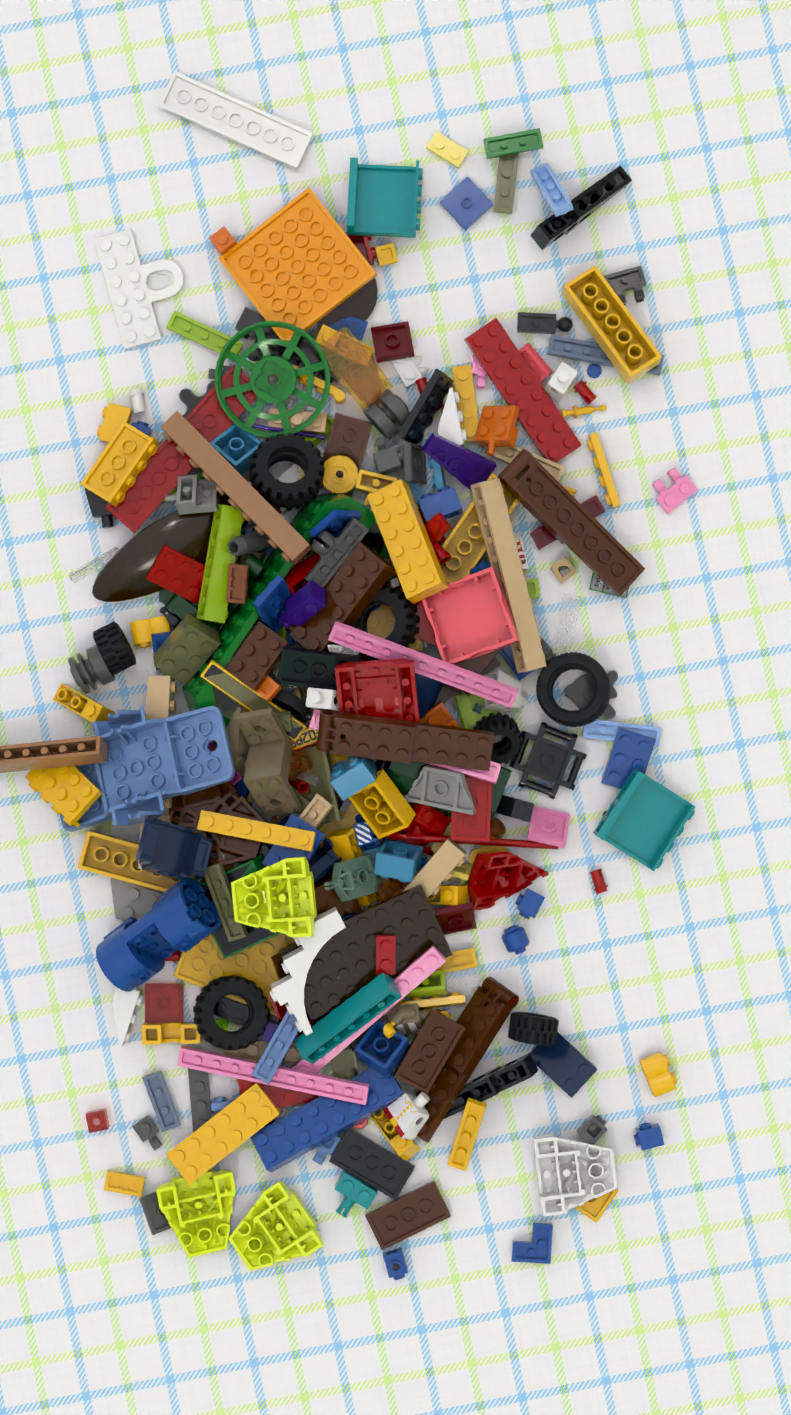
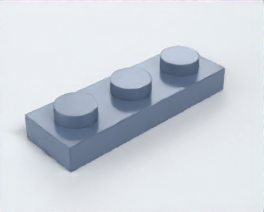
[142,1070,181,1132]

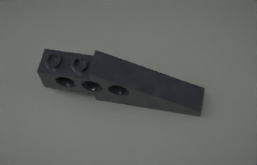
[530,166,632,250]
[444,1053,539,1119]

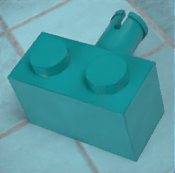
[334,1170,378,1218]

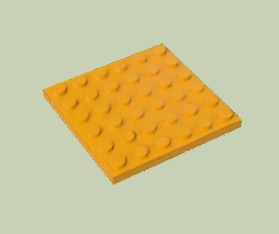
[218,187,377,342]

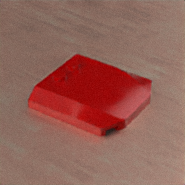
[335,658,420,722]

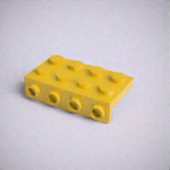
[81,421,159,507]
[25,766,102,828]

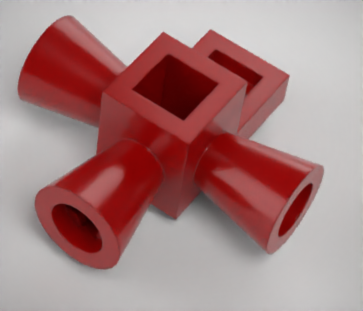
[418,509,452,566]

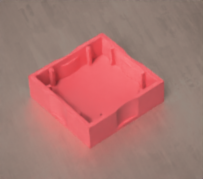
[422,567,521,665]

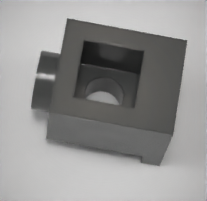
[576,1114,608,1145]

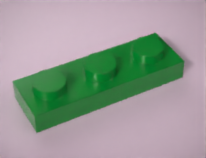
[483,128,544,159]

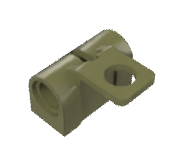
[331,1043,358,1080]

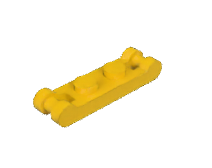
[290,363,346,404]

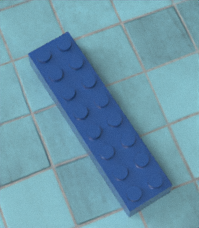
[250,1068,404,1173]

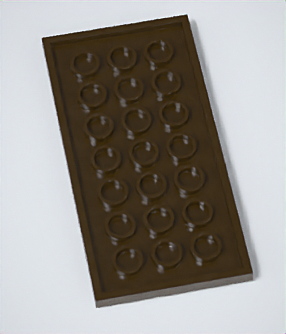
[279,884,453,1020]

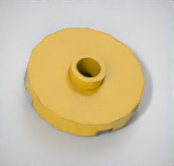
[323,455,359,494]

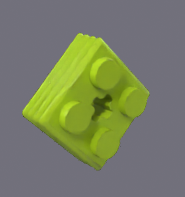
[454,693,498,729]

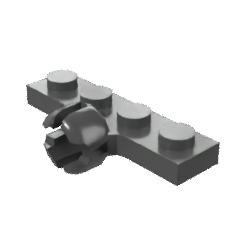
[304,517,369,588]

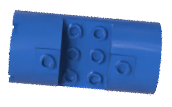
[96,877,221,992]

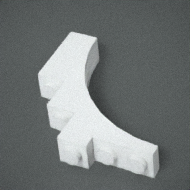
[269,907,346,1036]

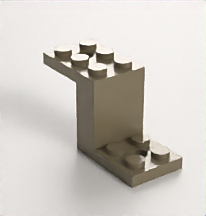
[235,708,302,817]

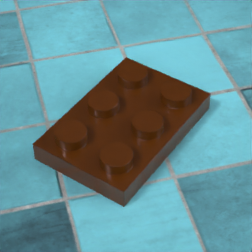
[225,621,290,691]

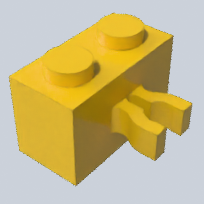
[355,469,397,506]

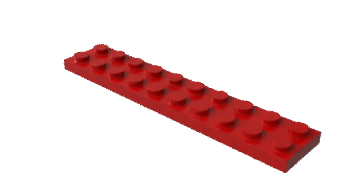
[105,365,257,533]

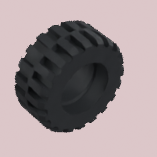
[250,433,325,511]
[352,585,420,660]
[193,976,270,1051]

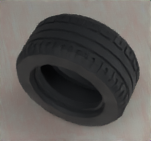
[536,652,611,727]

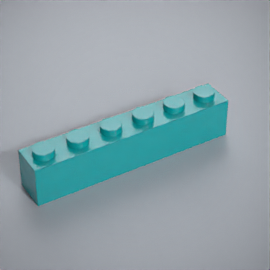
[294,973,402,1064]

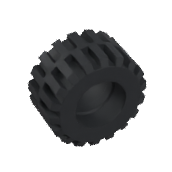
[93,621,136,674]
[473,712,523,764]
[508,1012,559,1046]

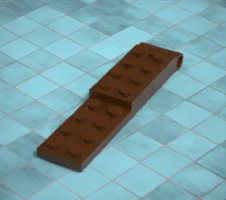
[497,449,645,597]
[316,710,495,771]
[416,977,519,1143]

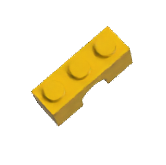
[142,1022,202,1045]

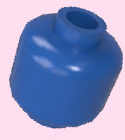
[502,925,530,955]

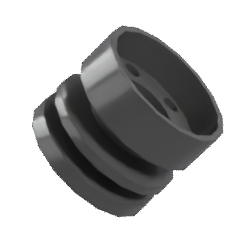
[68,645,115,694]

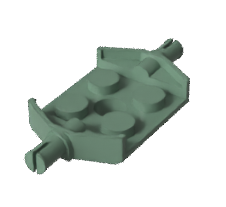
[324,854,379,902]

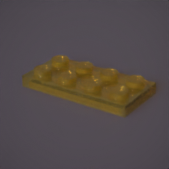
[315,326,393,410]

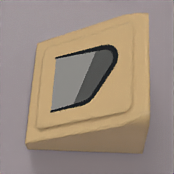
[550,557,577,584]

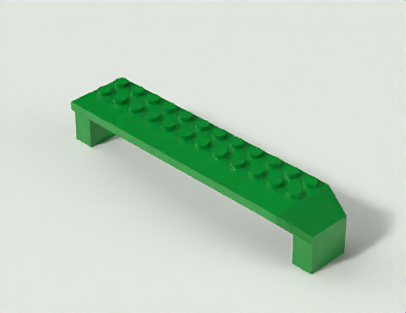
[182,493,376,728]

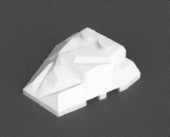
[533,1136,618,1217]

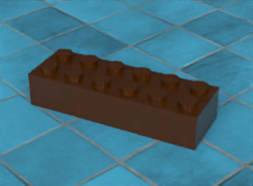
[289,542,395,652]

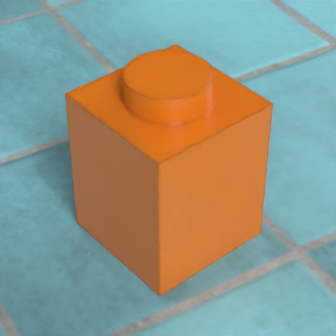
[209,226,237,256]

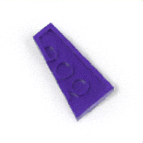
[423,433,497,491]

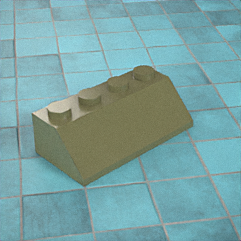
[300,746,342,824]

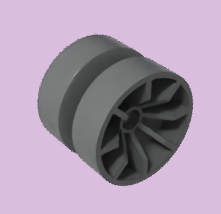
[363,389,410,441]

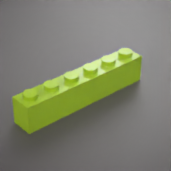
[196,504,244,624]

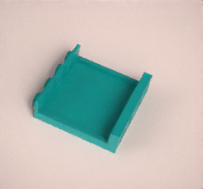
[347,157,423,238]
[593,768,695,871]

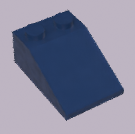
[530,1032,598,1098]

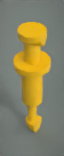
[561,405,607,419]

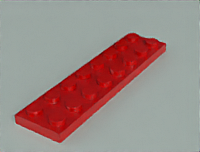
[464,318,581,463]

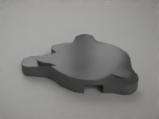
[564,670,618,719]

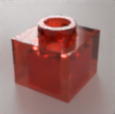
[85,1108,110,1133]

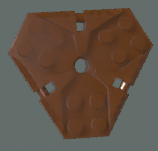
[169,781,267,866]

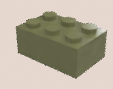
[153,613,221,685]

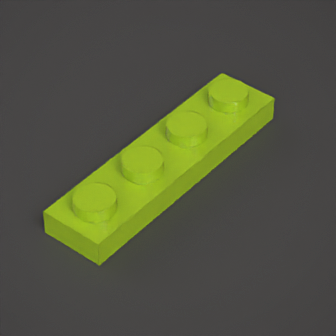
[166,310,244,355]

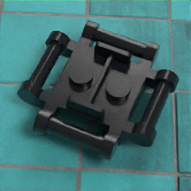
[509,722,587,799]

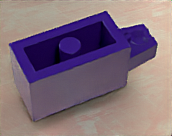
[278,580,326,628]

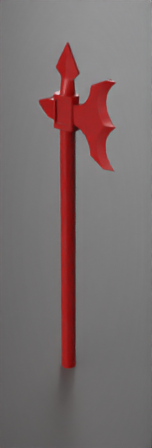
[385,825,558,856]

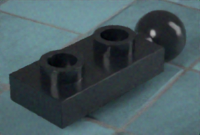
[517,312,573,334]

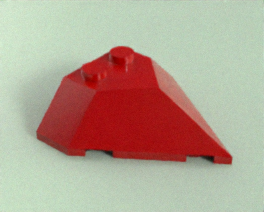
[468,851,549,911]

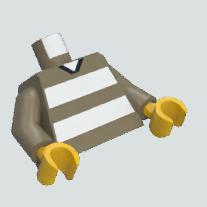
[383,1003,431,1039]

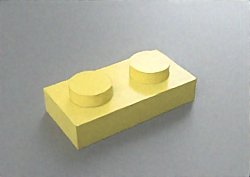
[426,131,469,169]

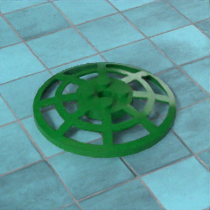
[215,321,330,438]

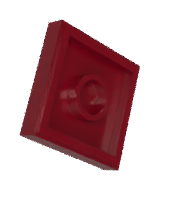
[371,321,415,363]
[434,902,477,935]

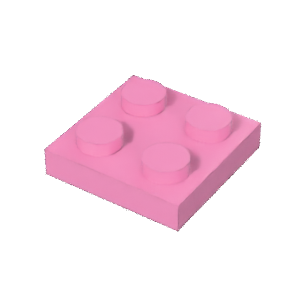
[527,806,570,848]

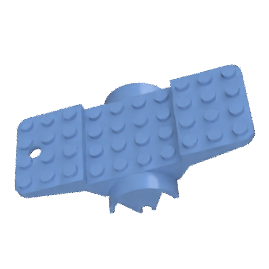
[60,705,235,832]

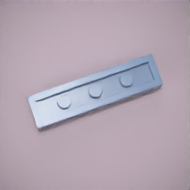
[530,163,574,217]
[582,720,661,747]

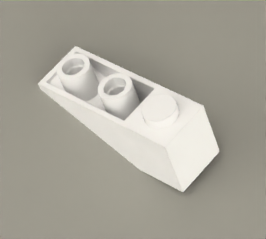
[437,387,467,446]
[112,988,143,1047]

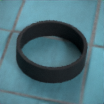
[271,689,310,722]

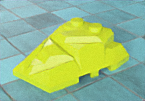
[231,857,317,938]
[156,1169,236,1258]
[228,1181,324,1271]

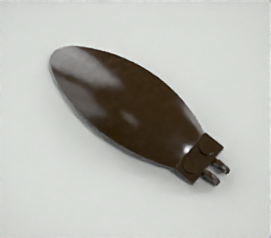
[92,493,247,602]

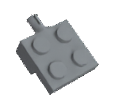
[165,475,218,515]

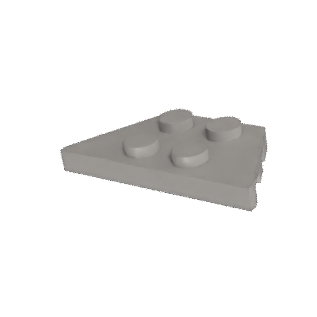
[404,765,476,815]
[110,878,163,921]

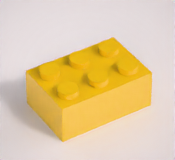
[349,769,416,839]

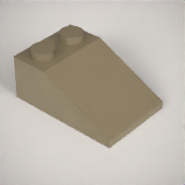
[215,707,250,770]

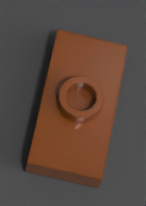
[226,563,249,604]

